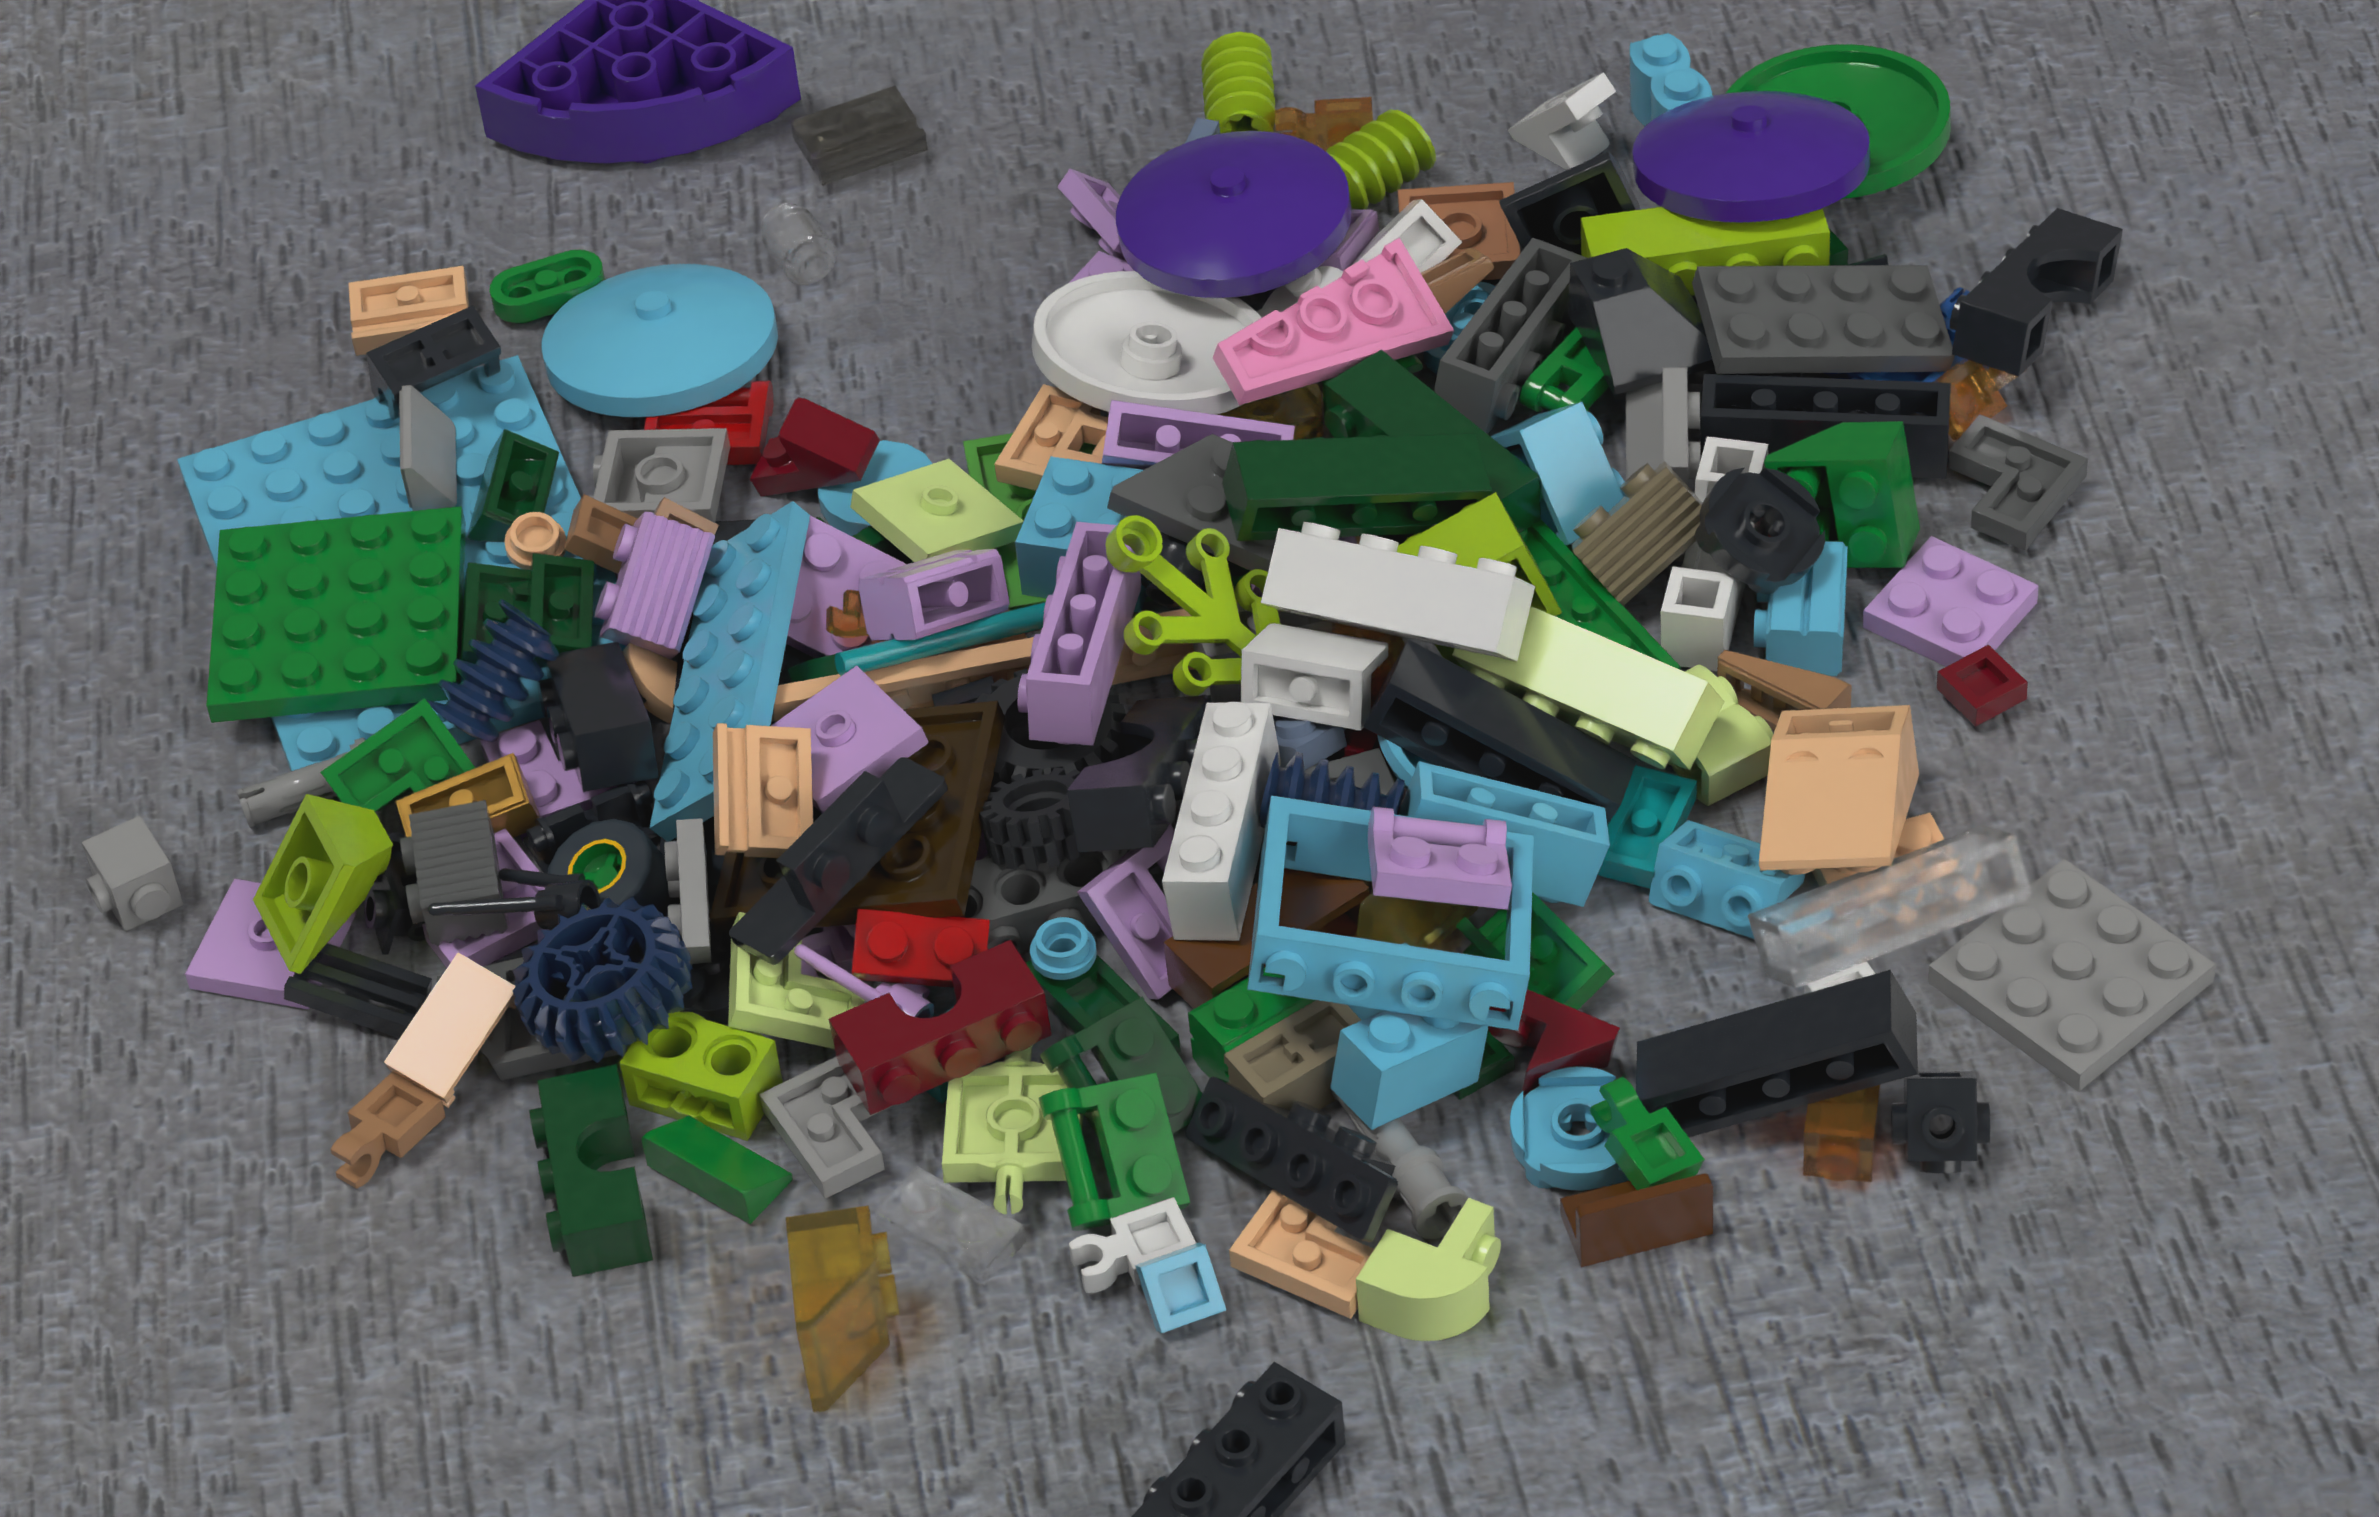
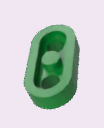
[489,250,605,323]

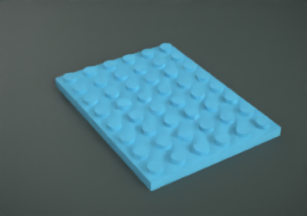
[177,355,626,771]

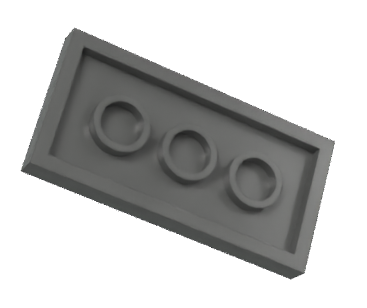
[1692,265,1955,374]

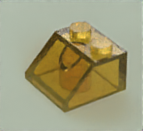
[785,1205,900,1412]

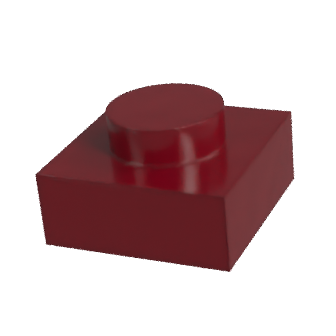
[1937,645,2028,727]

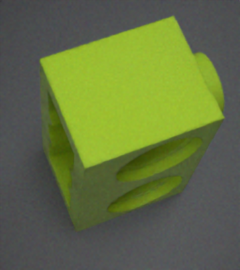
[620,1012,783,1141]

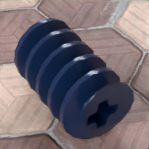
[426,599,559,742]
[1260,752,1405,828]

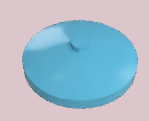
[541,264,778,417]

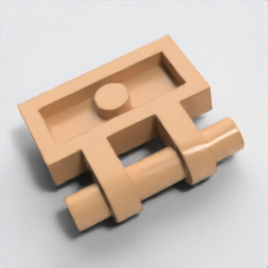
[994,384,1109,491]

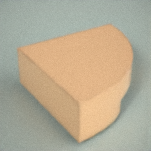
[622,643,677,723]

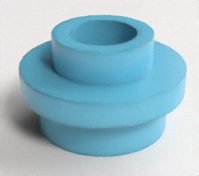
[1030,917,1097,980]

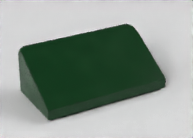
[467,429,560,542]

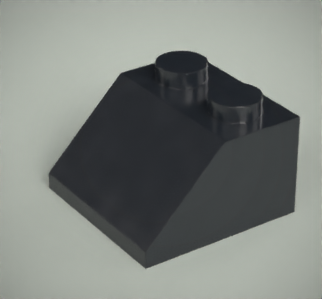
[1499,152,1641,256]

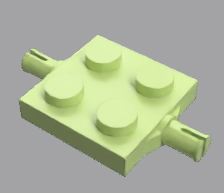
[942,1045,1083,1214]

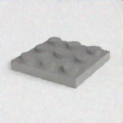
[1928,859,2216,1092]

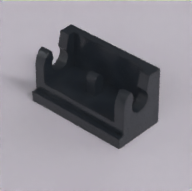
[366,305,501,420]

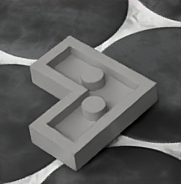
[664,819,712,964]
[759,1057,887,1199]

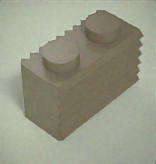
[1572,461,1702,606]

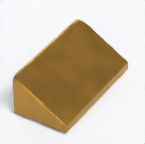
[396,753,540,838]

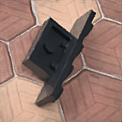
[729,757,948,965]
[1186,1077,1398,1242]

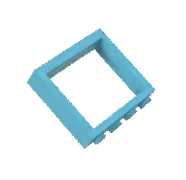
[1247,796,1534,1031]

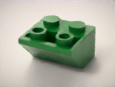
[1764,421,1920,568]

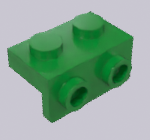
[1456,892,1614,1010]

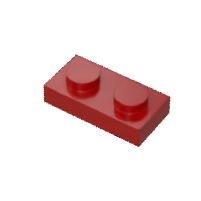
[852,909,990,988]

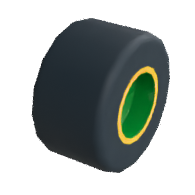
[548,819,673,916]

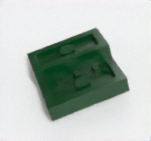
[460,553,594,668]

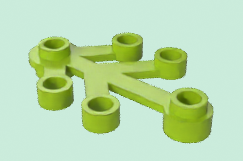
[1105,515,1281,696]

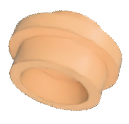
[504,512,566,570]

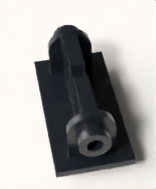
[523,780,659,873]
[364,832,426,955]

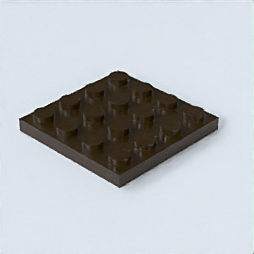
[709,700,1005,935]

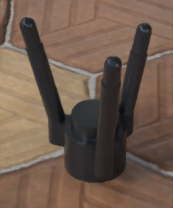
[428,868,601,965]

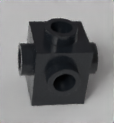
[1891,1071,1990,1173]

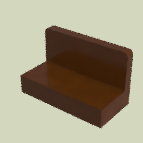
[1560,1173,1713,1267]

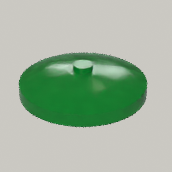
[1725,44,1951,199]

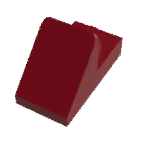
[750,397,880,497]
[1488,989,1620,1095]

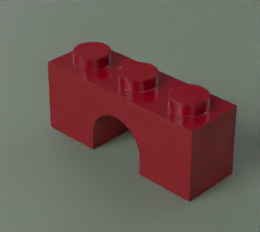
[828,940,1052,1115]

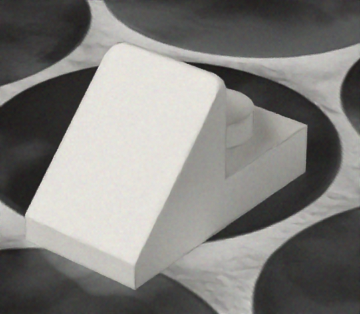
[1508,72,1616,170]

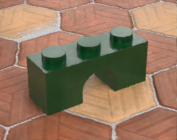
[529,1064,653,1277]

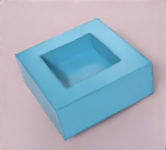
[1135,1242,1226,1333]

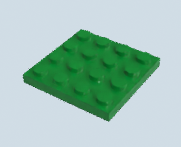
[206,506,466,723]

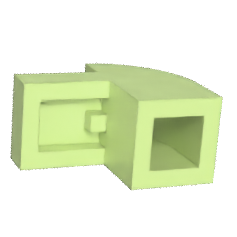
[1356,1198,1501,1341]

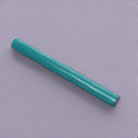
[835,603,1045,676]

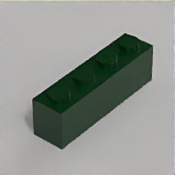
[1325,350,1541,533]
[1222,433,1492,541]

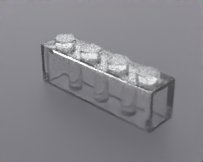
[1748,825,2033,988]

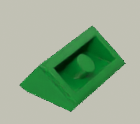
[641,1116,793,1224]

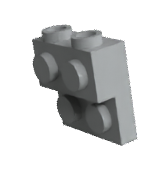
[587,428,730,523]

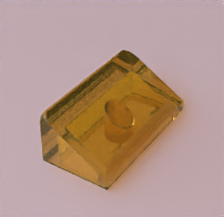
[1356,892,1479,949]

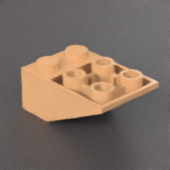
[1759,705,1919,875]

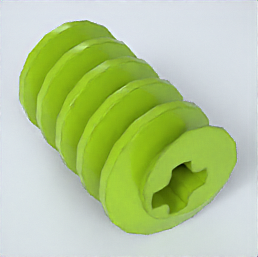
[1201,32,1277,134]
[1326,109,1436,210]

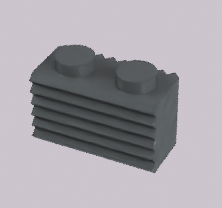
[400,800,508,946]

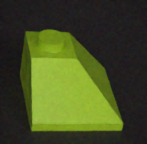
[253,794,393,974]

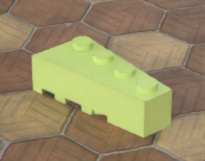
[1452,606,1725,770]

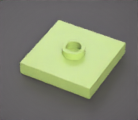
[850,459,1024,562]

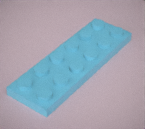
[650,501,810,842]

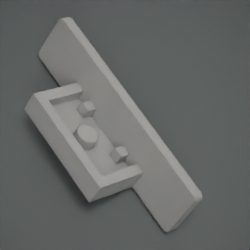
[1626,368,1700,561]

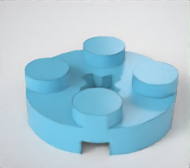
[1510,1067,1629,1190]

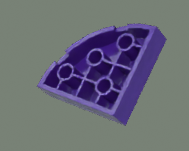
[475,0,801,164]

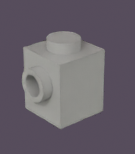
[82,815,184,932]

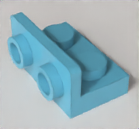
[1649,820,1805,942]

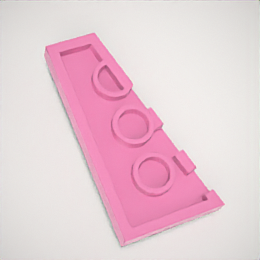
[1213,237,1454,405]

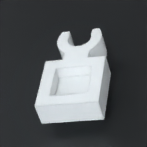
[1069,1197,1196,1293]

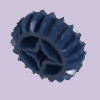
[512,897,692,1063]

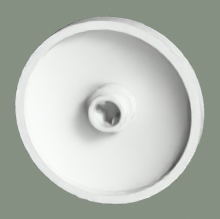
[1032,271,1262,415]

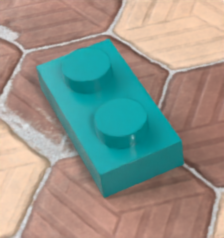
[1597,765,1697,889]

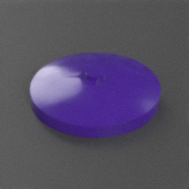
[1632,91,1870,223]
[1115,131,1352,298]

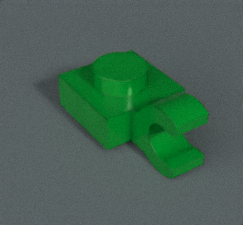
[1590,1077,1705,1190]

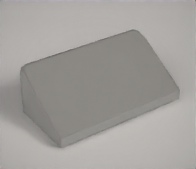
[399,385,457,511]

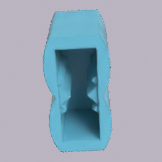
[1629,33,1712,126]

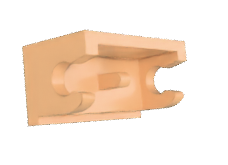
[384,952,516,1108]

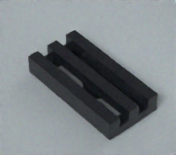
[284,943,432,1038]

